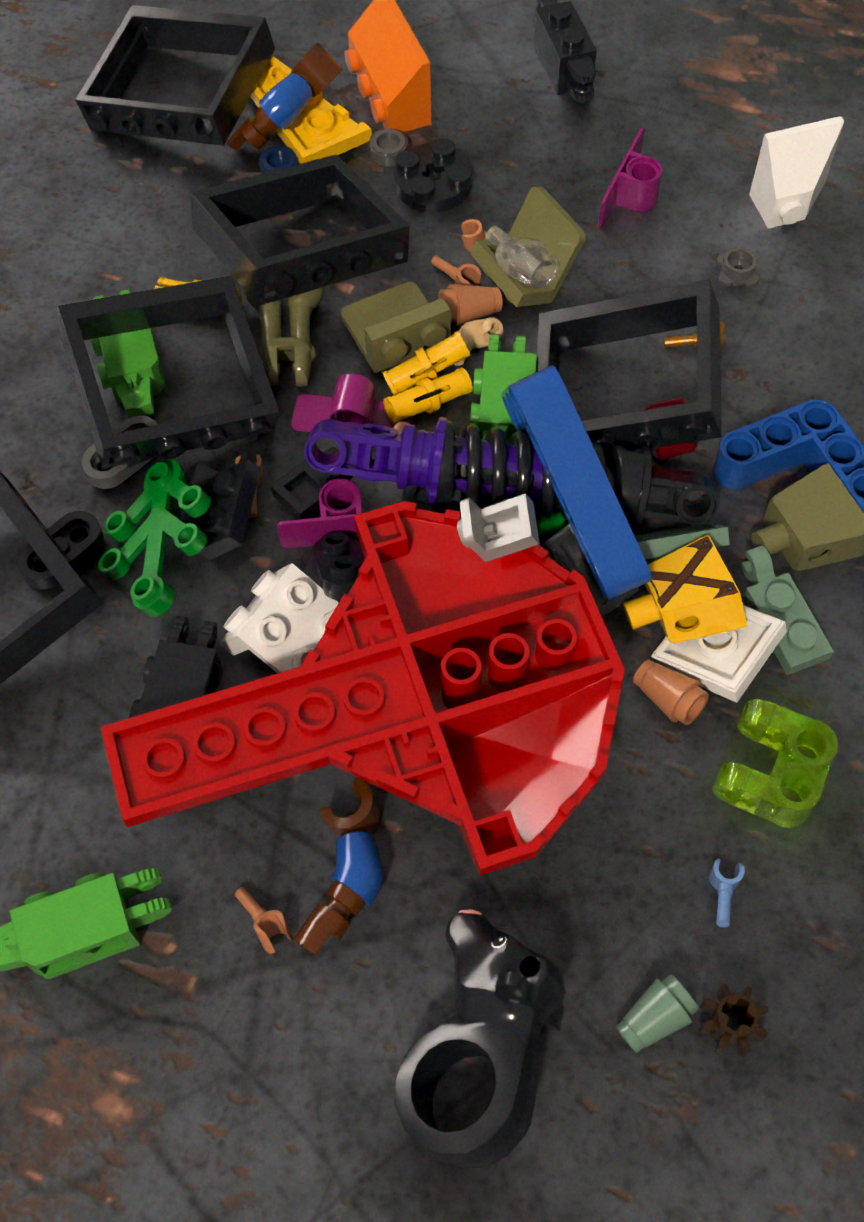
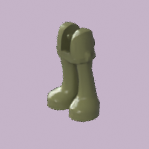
[245,285,324,388]

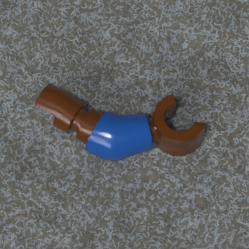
[227,42,342,151]
[292,777,384,955]

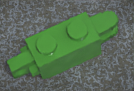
[91,289,166,418]
[470,335,537,443]
[0,867,172,979]

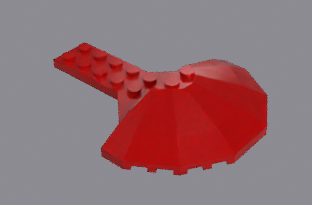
[101,501,625,876]

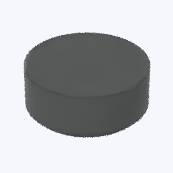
[369,128,408,167]

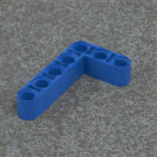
[501,365,652,601]
[713,399,864,513]

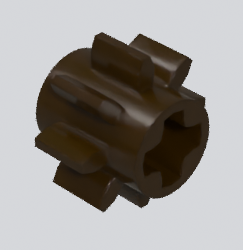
[698,984,769,1057]

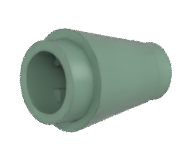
[615,974,699,1054]

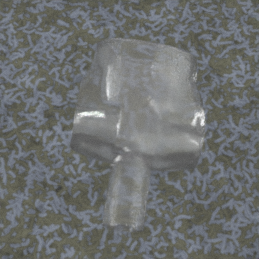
[486,225,560,288]

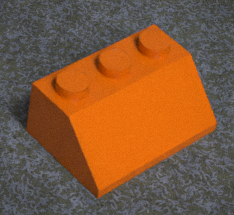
[344,0,432,133]

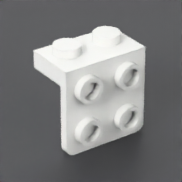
[219,563,339,673]

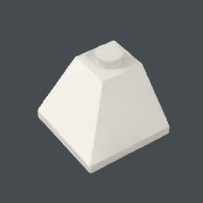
[749,116,844,229]

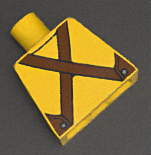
[623,535,748,643]

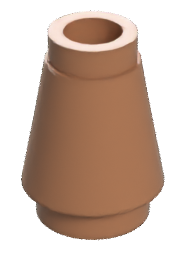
[438,284,503,326]
[633,659,709,725]

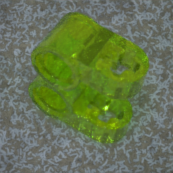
[712,699,838,828]

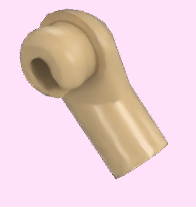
[453,317,504,366]

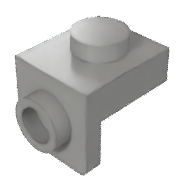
[457,494,539,562]

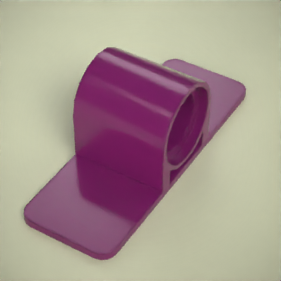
[598,128,662,228]
[291,374,415,432]
[277,478,363,548]

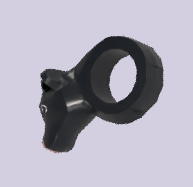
[394,909,566,1169]

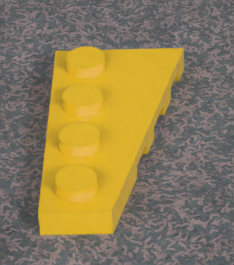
[250,55,372,164]

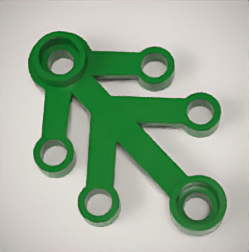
[98,459,211,617]

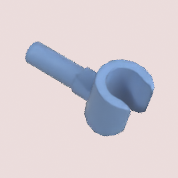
[709,858,745,927]

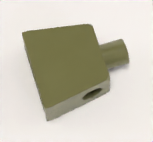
[751,463,864,571]

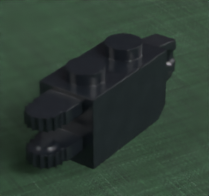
[533,0,597,104]
[129,616,224,718]

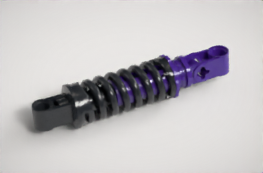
[304,417,719,534]

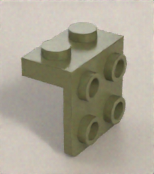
[470,186,586,307]
[341,282,451,374]

